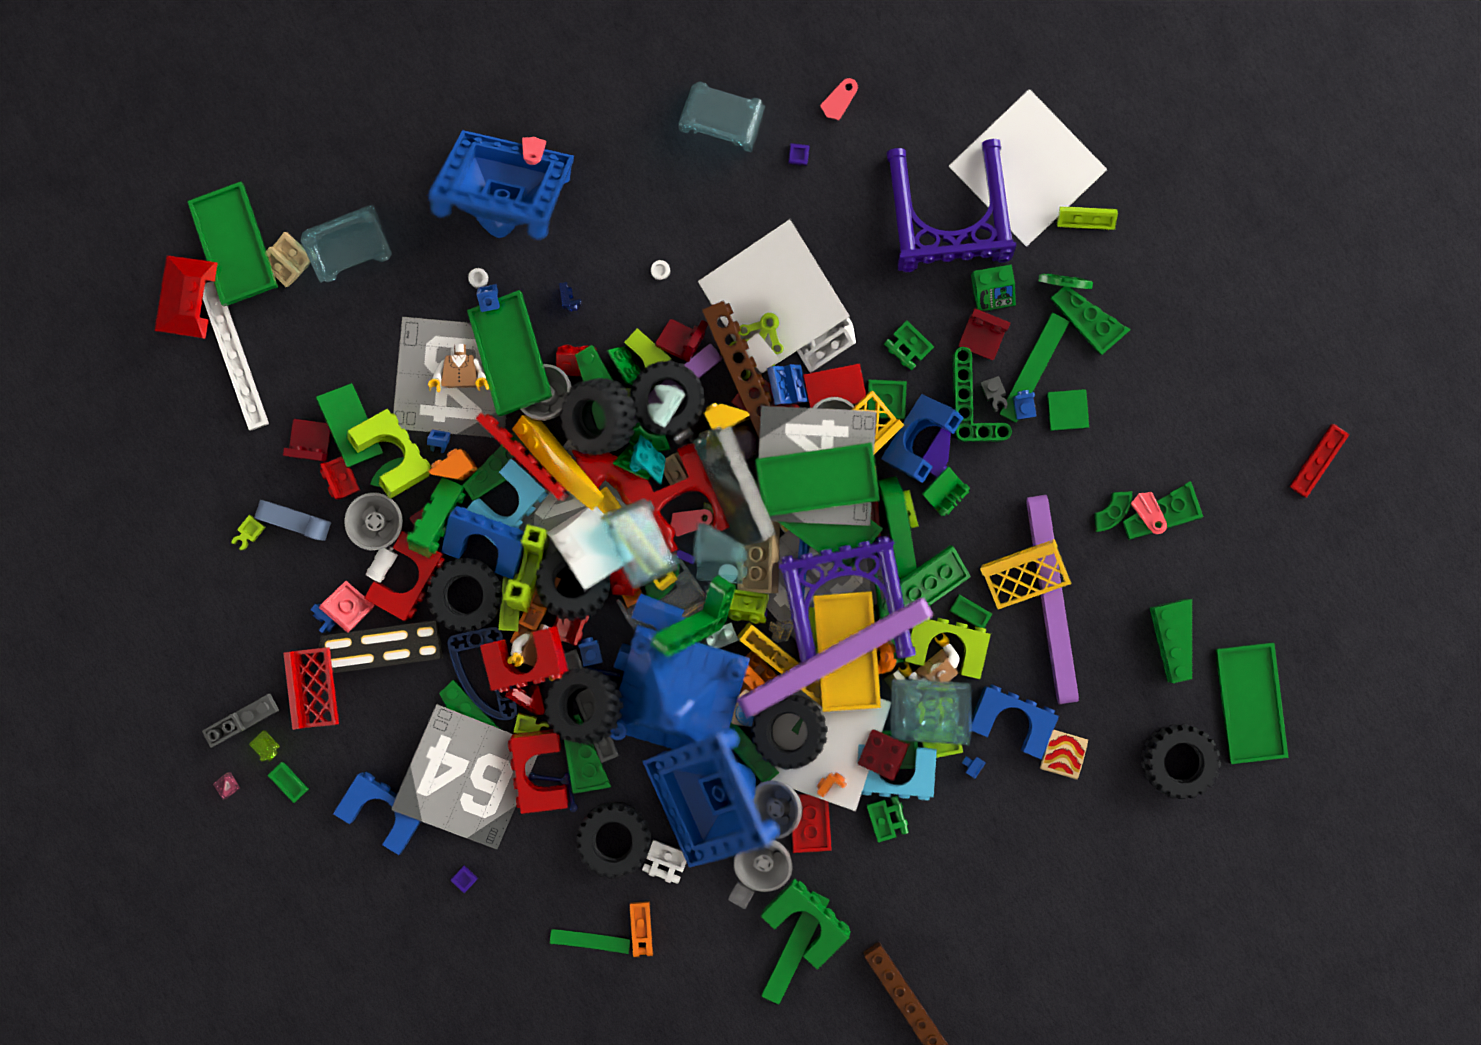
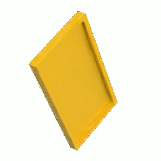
[814,591,881,712]

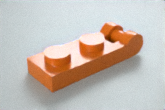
[630,902,653,957]

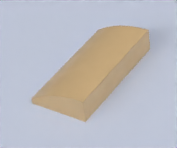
[737,516,780,593]

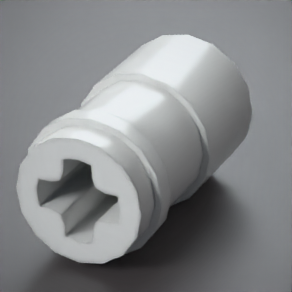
[366,546,398,583]

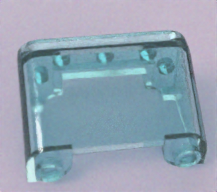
[678,82,765,152]
[301,205,392,283]
[600,498,680,589]
[694,523,747,584]

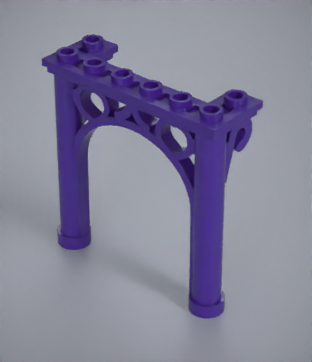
[887,139,1016,272]
[778,536,916,663]

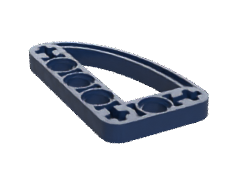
[448,627,518,720]

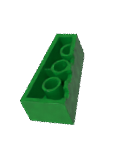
[407,477,466,558]
[1150,599,1192,683]

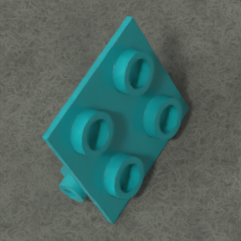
[630,435,666,484]

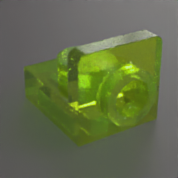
[249,730,280,762]

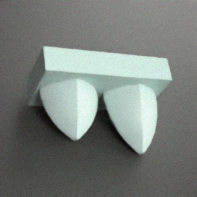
[648,385,685,427]
[698,623,738,649]

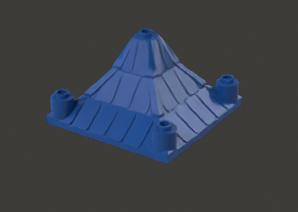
[429,130,574,239]
[610,625,750,749]
[643,728,779,868]

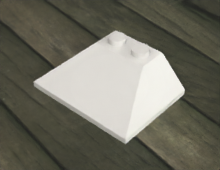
[797,317,856,373]
[547,507,635,590]

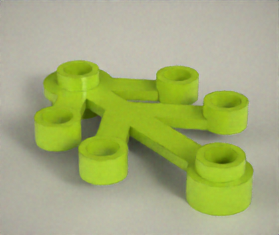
[730,313,784,381]

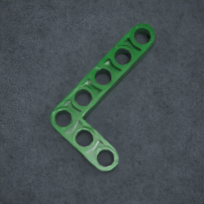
[953,347,1012,442]
[877,476,917,580]
[651,575,736,657]

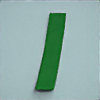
[550,929,630,954]

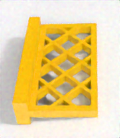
[851,391,904,454]
[980,539,1071,609]

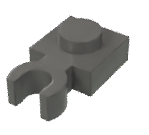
[981,376,1007,412]

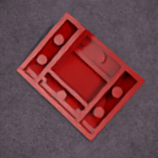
[155,255,218,339]

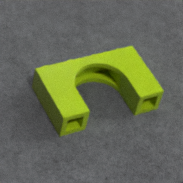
[621,328,672,398]
[347,409,431,499]
[504,524,550,613]
[904,618,991,679]

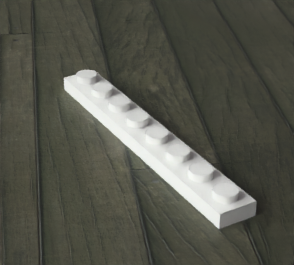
[203,281,269,430]

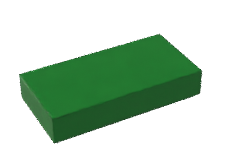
[949,594,992,628]
[267,762,309,803]

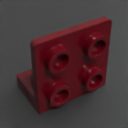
[958,309,1010,360]
[655,319,708,363]
[283,419,331,462]
[858,729,910,780]

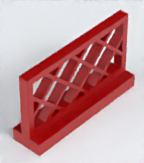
[284,647,339,729]

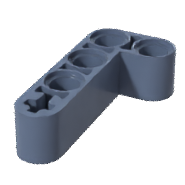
[254,500,331,541]

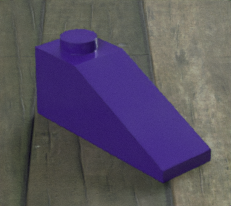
[922,428,951,478]

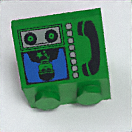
[971,264,1016,311]

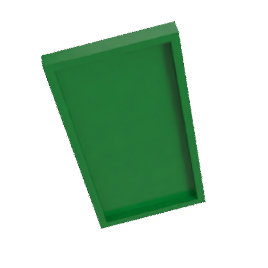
[187,182,278,307]
[467,290,552,417]
[756,442,880,517]
[777,519,883,570]
[1215,643,1288,764]

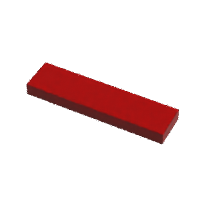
[1289,424,1350,498]

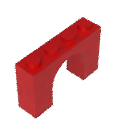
[364,531,445,621]
[480,626,568,693]
[508,729,569,814]

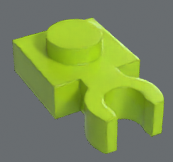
[231,515,266,550]
[514,713,549,733]

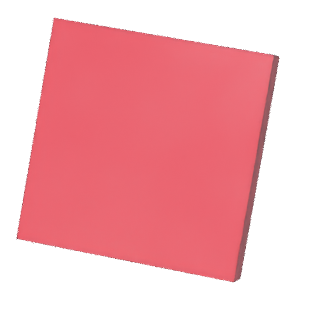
[319,581,375,633]

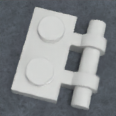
[642,840,687,884]

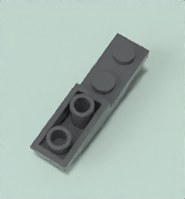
[202,694,279,748]

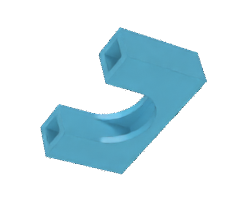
[467,457,548,546]
[857,744,937,800]

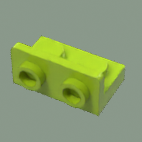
[728,590,769,624]

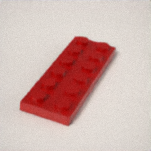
[475,413,569,501]

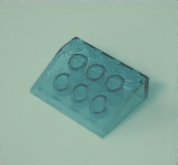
[891,679,972,745]

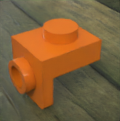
[817,772,847,797]

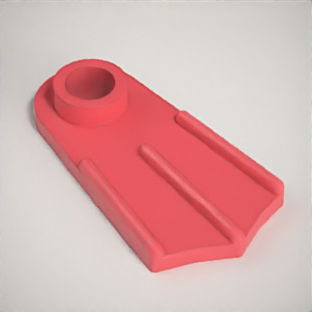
[820,78,858,120]
[522,137,546,165]
[1131,492,1167,534]
[670,509,713,537]

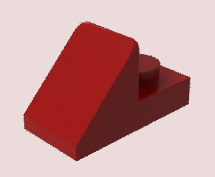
[505,685,545,715]

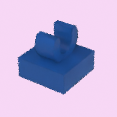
[427,430,451,453]
[962,756,986,778]

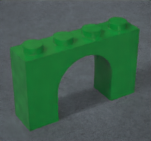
[761,879,851,969]

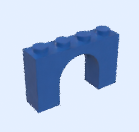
[881,394,964,483]
[441,506,525,579]
[614,594,685,671]
[968,684,1059,759]
[333,772,421,855]

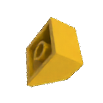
[704,403,749,435]

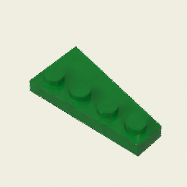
[1050,286,1131,355]
[575,345,614,430]
[463,431,534,501]
[1123,481,1203,540]
[439,680,500,729]
[564,714,611,794]

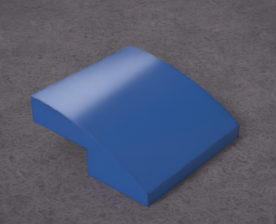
[767,364,809,405]

